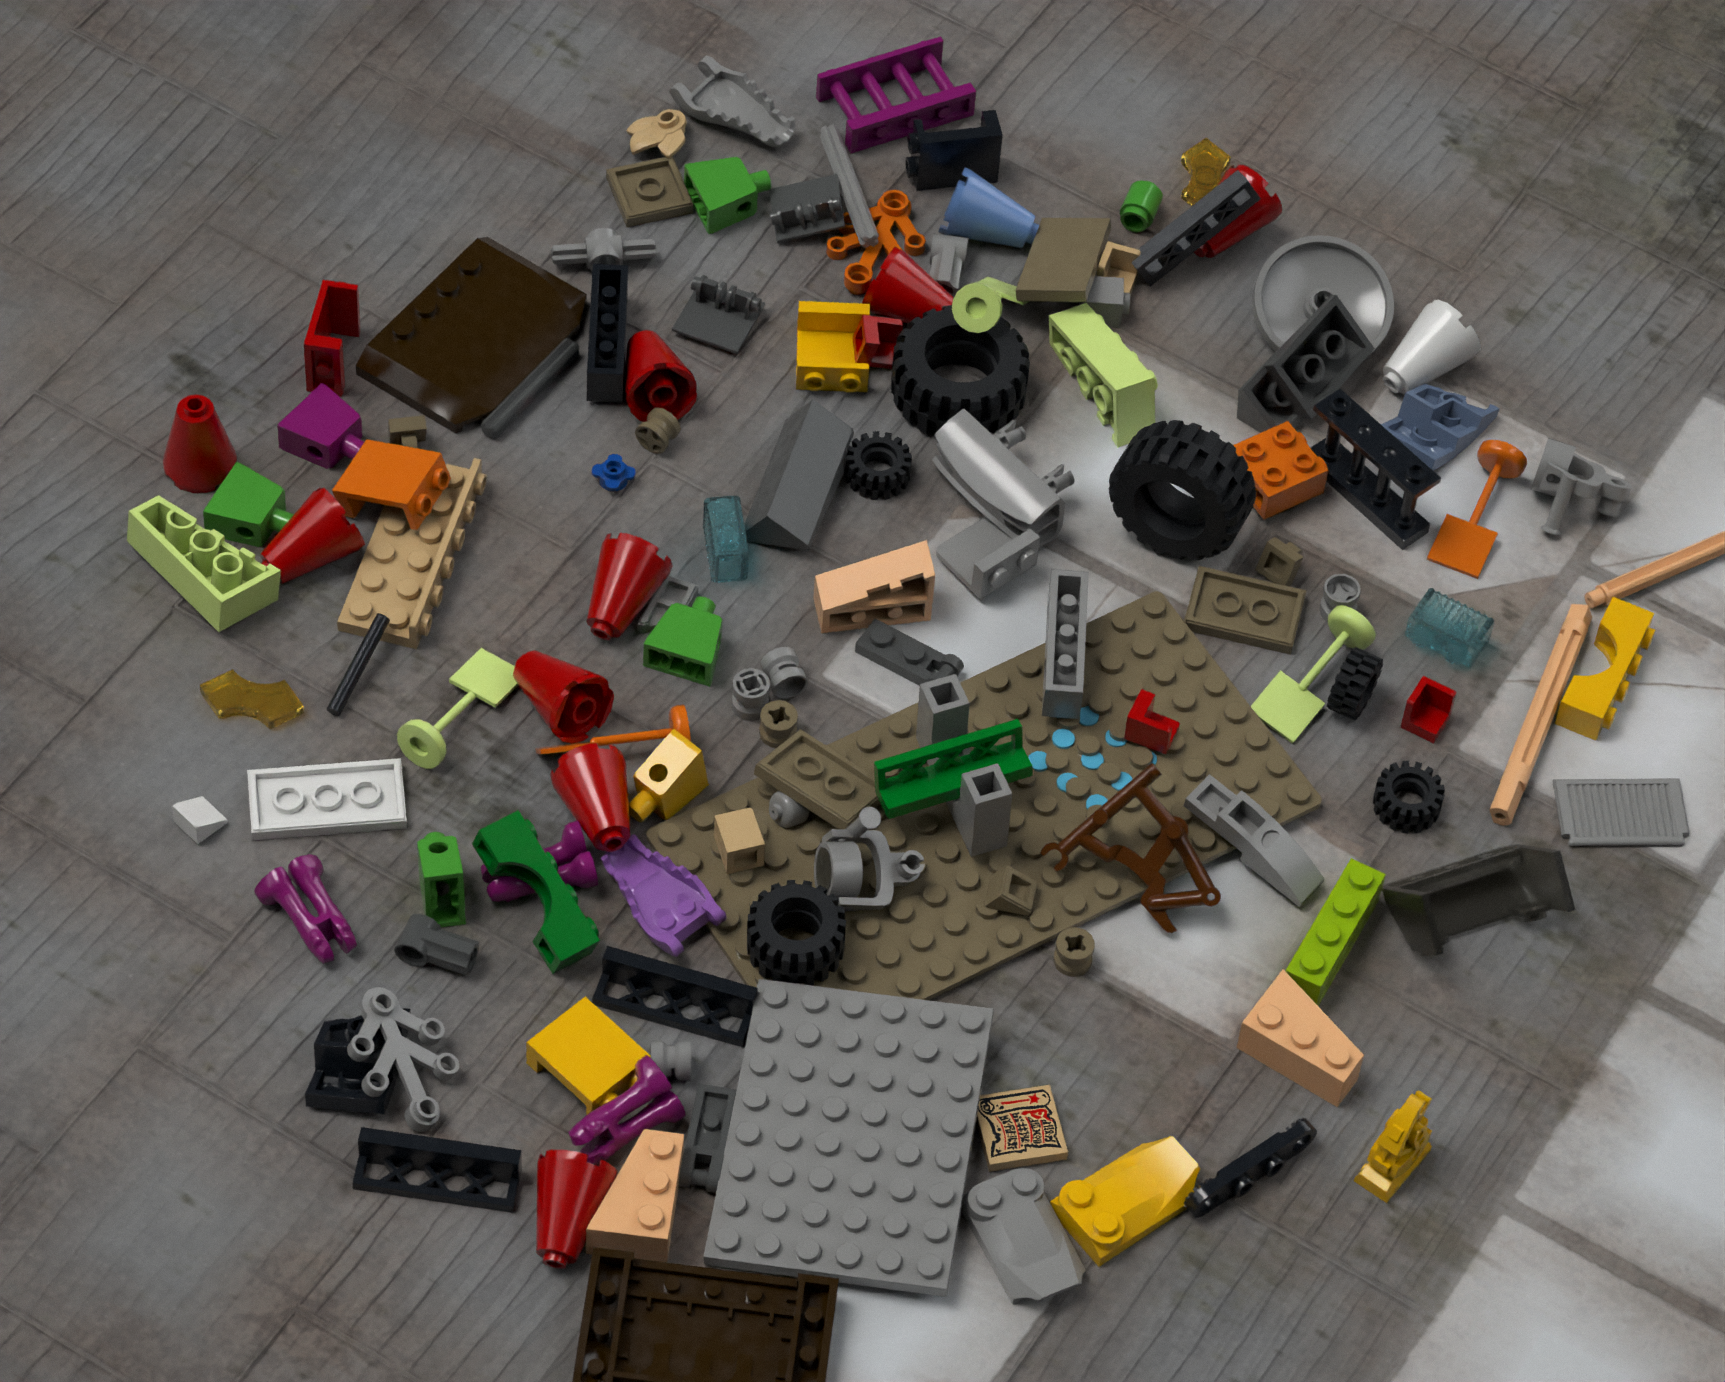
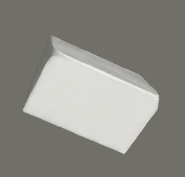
[171,796,228,844]

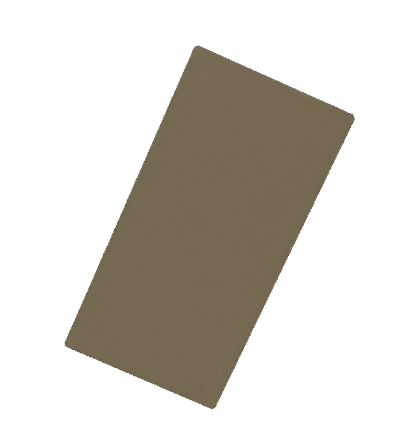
[646,591,1322,1000]

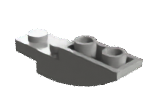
[1183,774,1324,907]

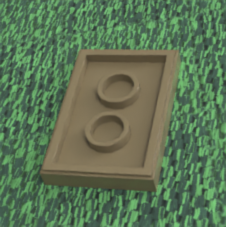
[1184,566,1307,655]
[754,729,881,829]

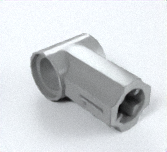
[930,233,969,297]

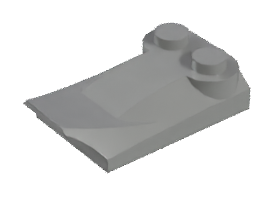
[961,1168,1086,1304]

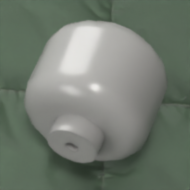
[769,791,810,828]

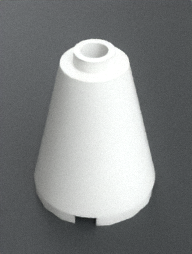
[1383,300,1481,394]

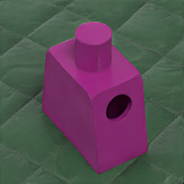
[277,383,364,469]

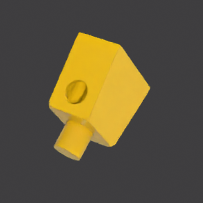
[629,729,709,823]

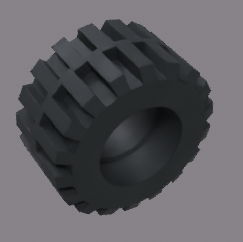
[747,880,846,986]

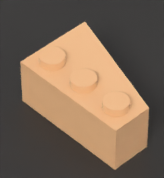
[813,540,935,633]
[1237,969,1364,1107]
[586,1129,684,1262]

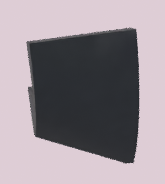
[305,1008,411,1114]

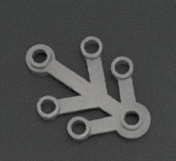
[347,987,459,1132]

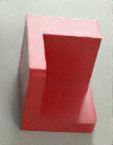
[852,315,903,369]
[1400,676,1456,744]
[1124,689,1180,755]

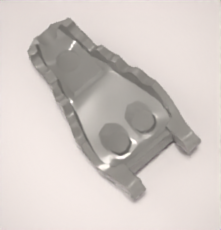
[669,55,795,147]

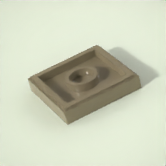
[606,156,693,228]

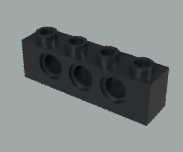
[587,264,628,402]

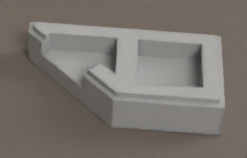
[637,575,699,633]

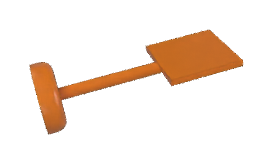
[1427,440,1527,579]
[535,705,691,755]

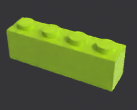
[1285,858,1386,1006]

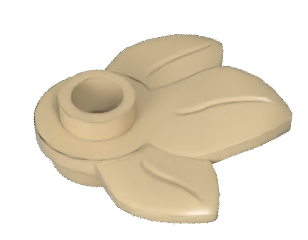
[626,109,687,158]

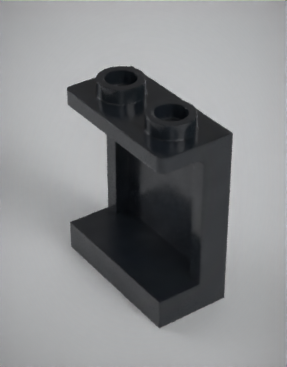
[905,110,1003,191]

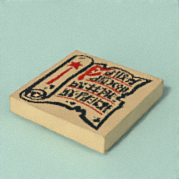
[976,1085,1068,1172]

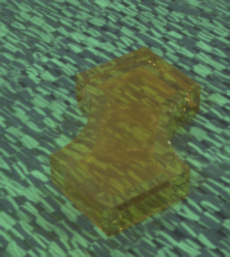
[1181,138,1231,206]
[200,669,304,729]

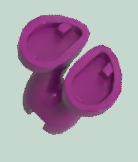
[481,821,598,902]
[254,854,357,964]
[568,1055,686,1164]

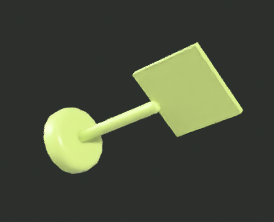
[952,277,1029,333]
[1251,605,1376,744]
[397,648,518,769]

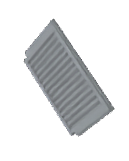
[1552,778,1689,846]

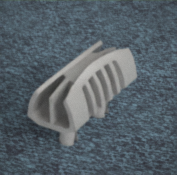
[932,408,1074,547]

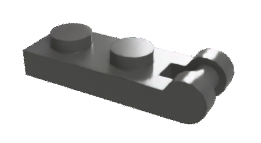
[855,619,964,686]
[678,1083,736,1193]

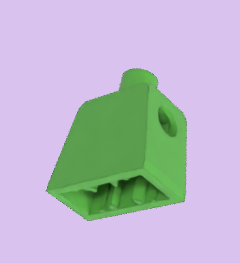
[684,157,771,234]
[203,462,294,547]
[643,596,723,687]
[417,832,466,927]

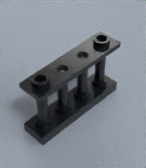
[1311,389,1441,550]

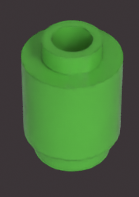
[1120,181,1163,232]

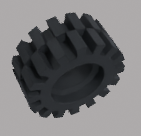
[845,431,912,500]
[1327,647,1384,720]
[1373,761,1445,834]

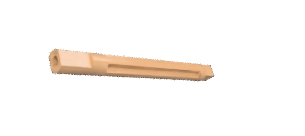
[1489,604,1592,826]

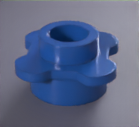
[592,454,636,492]

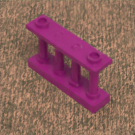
[816,36,976,154]

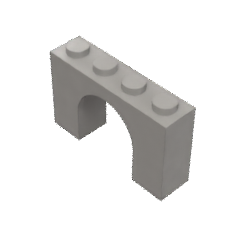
[916,674,1012,857]

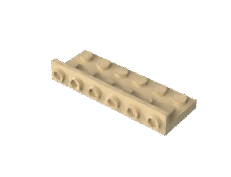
[337,458,487,649]

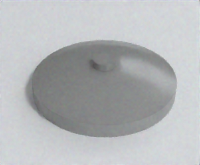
[1252,235,1394,361]

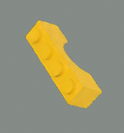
[1554,597,1656,741]

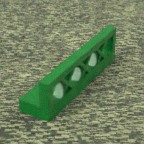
[874,719,1033,819]

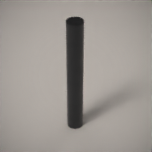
[327,613,390,716]

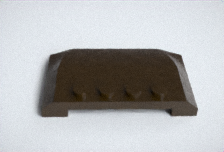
[356,237,587,434]
[572,1247,839,1382]

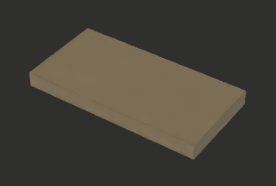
[1016,218,1111,302]

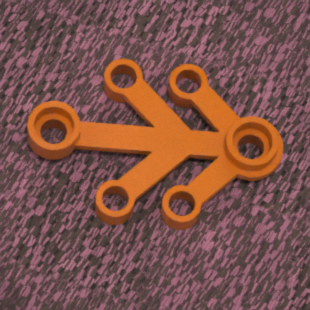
[826,190,926,295]

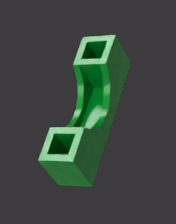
[472,810,600,974]

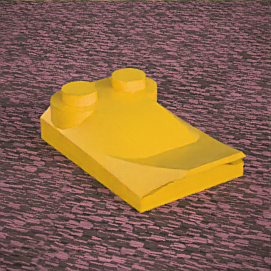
[1050,1136,1200,1267]

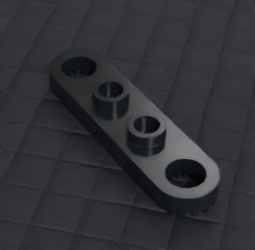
[1184,1118,1317,1218]

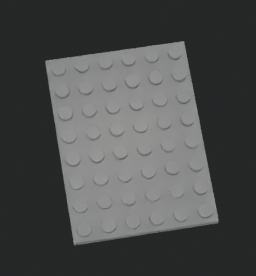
[703,979,994,1297]

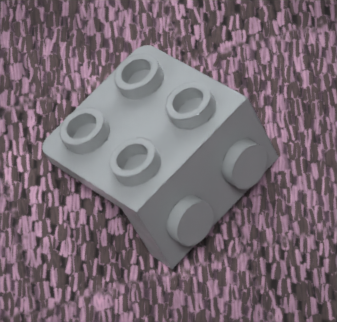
[936,517,1040,600]

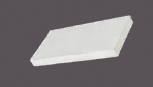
[247,758,407,841]

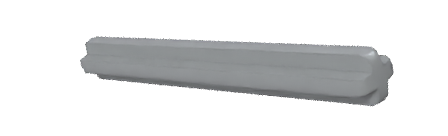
[820,124,879,248]

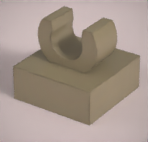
[388,415,427,448]
[1255,537,1303,586]

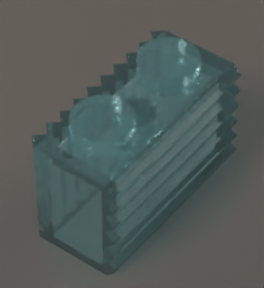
[703,496,749,583]
[1404,588,1495,668]

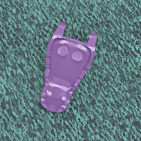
[601,834,727,957]

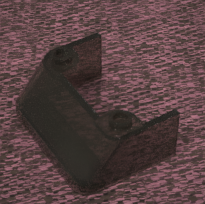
[1382,844,1575,956]

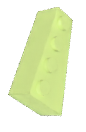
[1049,303,1158,448]

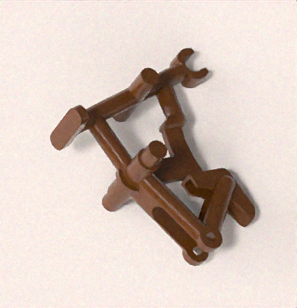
[1040,763,1221,933]

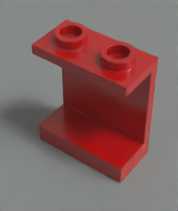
[304,280,361,397]

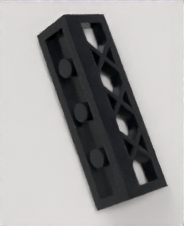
[1131,170,1261,287]
[592,946,758,1047]
[352,1127,522,1213]

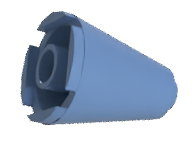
[938,168,1039,248]

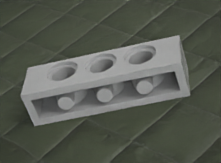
[1042,569,1089,719]

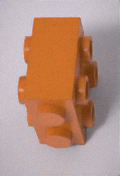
[1233,421,1328,520]

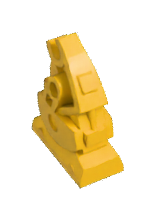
[1354,1090,1432,1203]

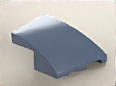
[1381,384,1500,471]

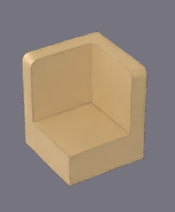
[1096,241,1141,296]
[714,808,765,874]

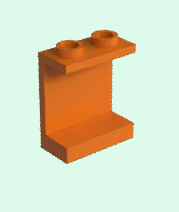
[332,439,451,530]

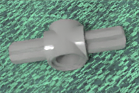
[551,228,656,271]

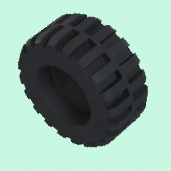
[891,305,1030,434]
[1108,420,1256,561]

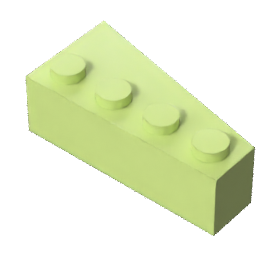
[127,495,281,632]

